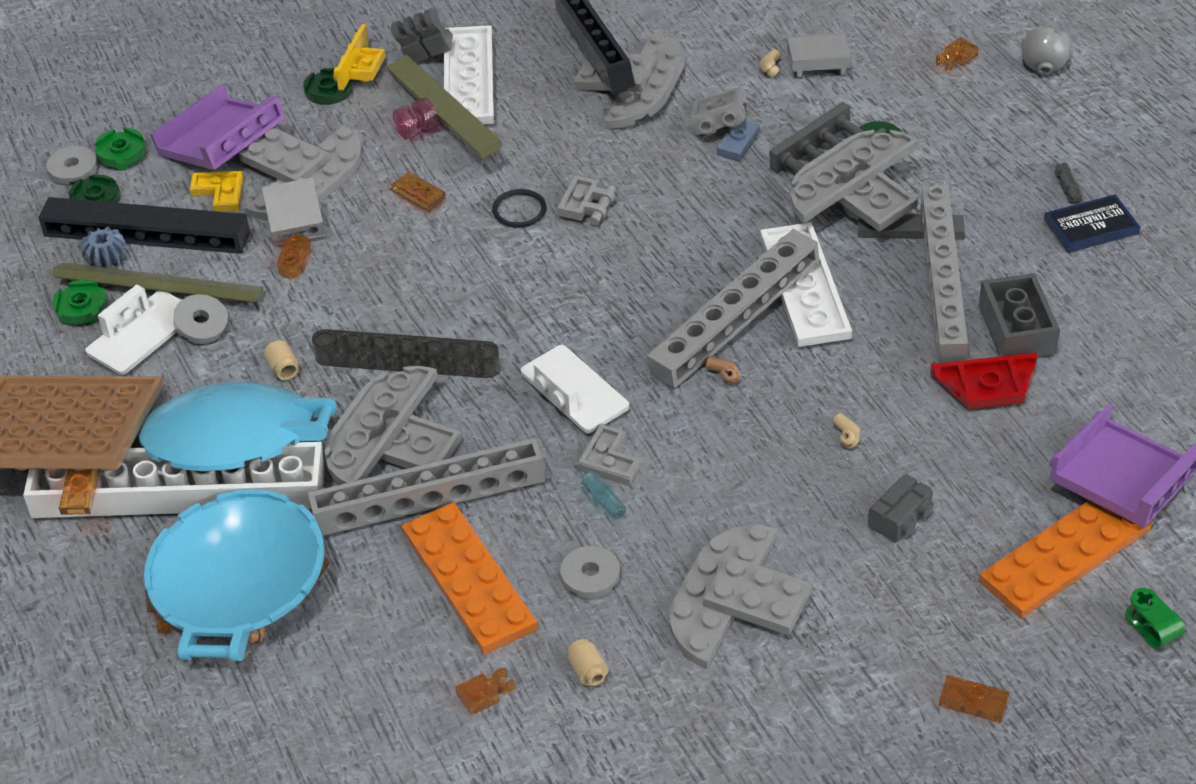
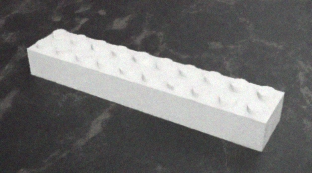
[23,442,326,518]

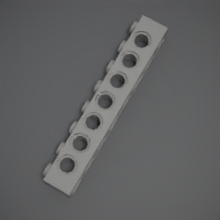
[920,186,968,363]
[647,229,819,389]
[308,438,545,536]

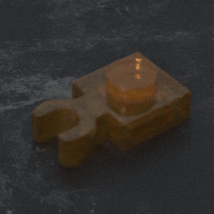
[936,37,979,71]
[455,668,515,716]

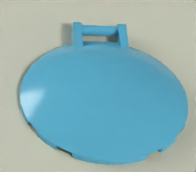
[139,381,337,471]
[144,489,325,661]

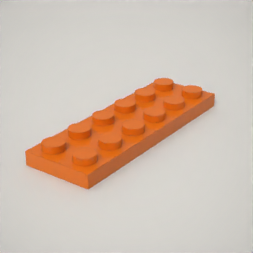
[978,500,1152,619]
[401,502,538,655]

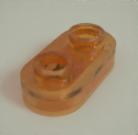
[277,235,311,279]

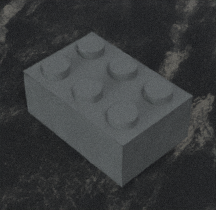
[979,273,1060,356]

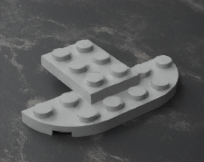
[573,32,685,129]
[239,125,362,220]
[790,130,919,232]
[325,366,462,485]
[670,524,812,669]

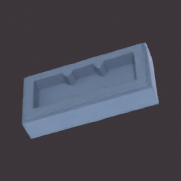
[717,120,760,161]

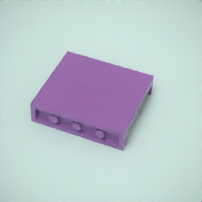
[150,84,286,170]
[1049,404,1196,528]

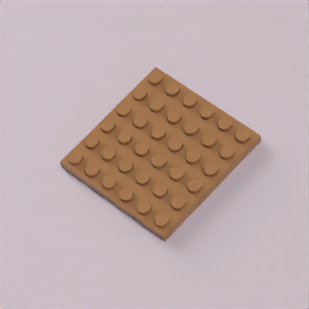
[0,376,164,471]

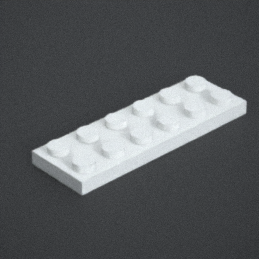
[444,25,494,126]
[760,222,852,347]

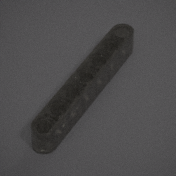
[312,329,500,378]

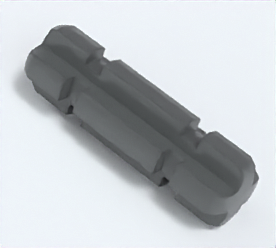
[1054,162,1083,203]

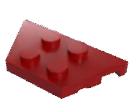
[930,352,1038,409]

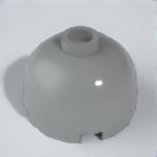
[1021,28,1071,74]

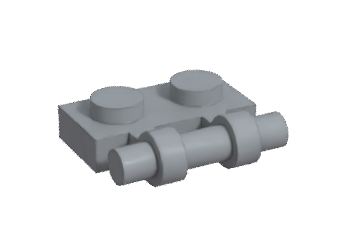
[557,175,616,226]

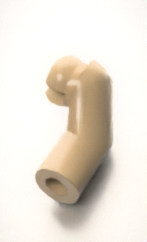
[759,49,781,77]
[833,413,861,448]

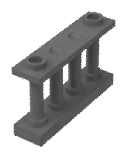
[769,102,886,174]

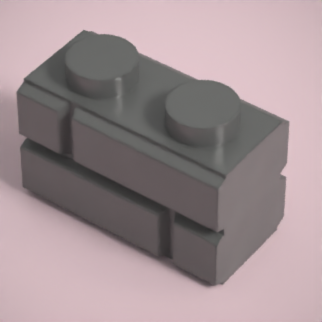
[868,474,934,543]

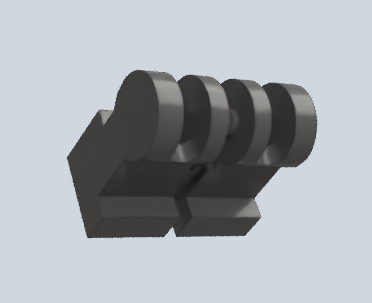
[391,8,453,63]

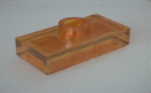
[391,171,446,212]
[59,469,100,515]
[938,675,1010,723]

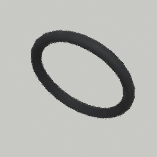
[492,189,546,227]

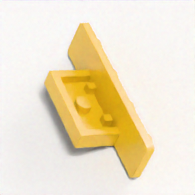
[333,24,386,90]

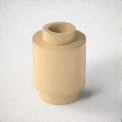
[263,340,298,380]
[567,639,609,686]

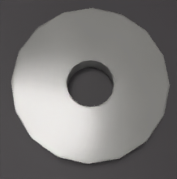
[46,146,97,185]
[173,294,228,344]
[560,546,620,599]

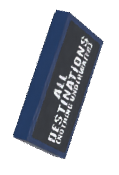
[1044,194,1140,253]

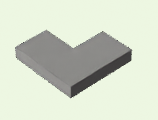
[577,424,641,486]

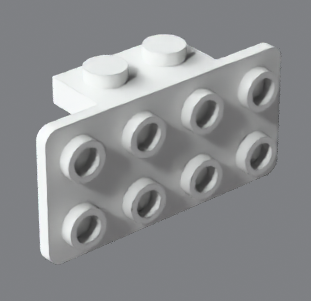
[86,285,182,375]
[521,345,629,433]

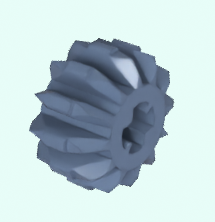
[81,227,126,268]

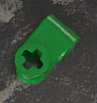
[1125,588,1185,649]

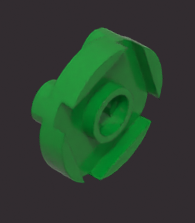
[95,128,147,171]
[52,280,108,325]

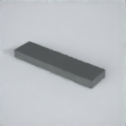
[858,214,964,239]

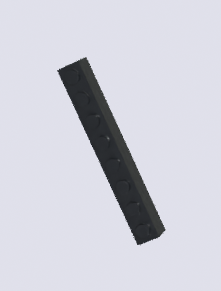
[554,0,636,94]
[38,197,250,254]

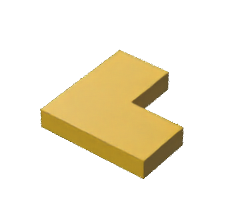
[190,171,244,212]

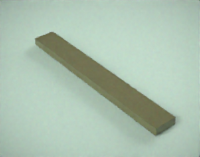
[386,55,503,159]
[53,262,263,302]

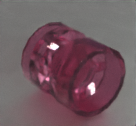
[393,97,438,140]

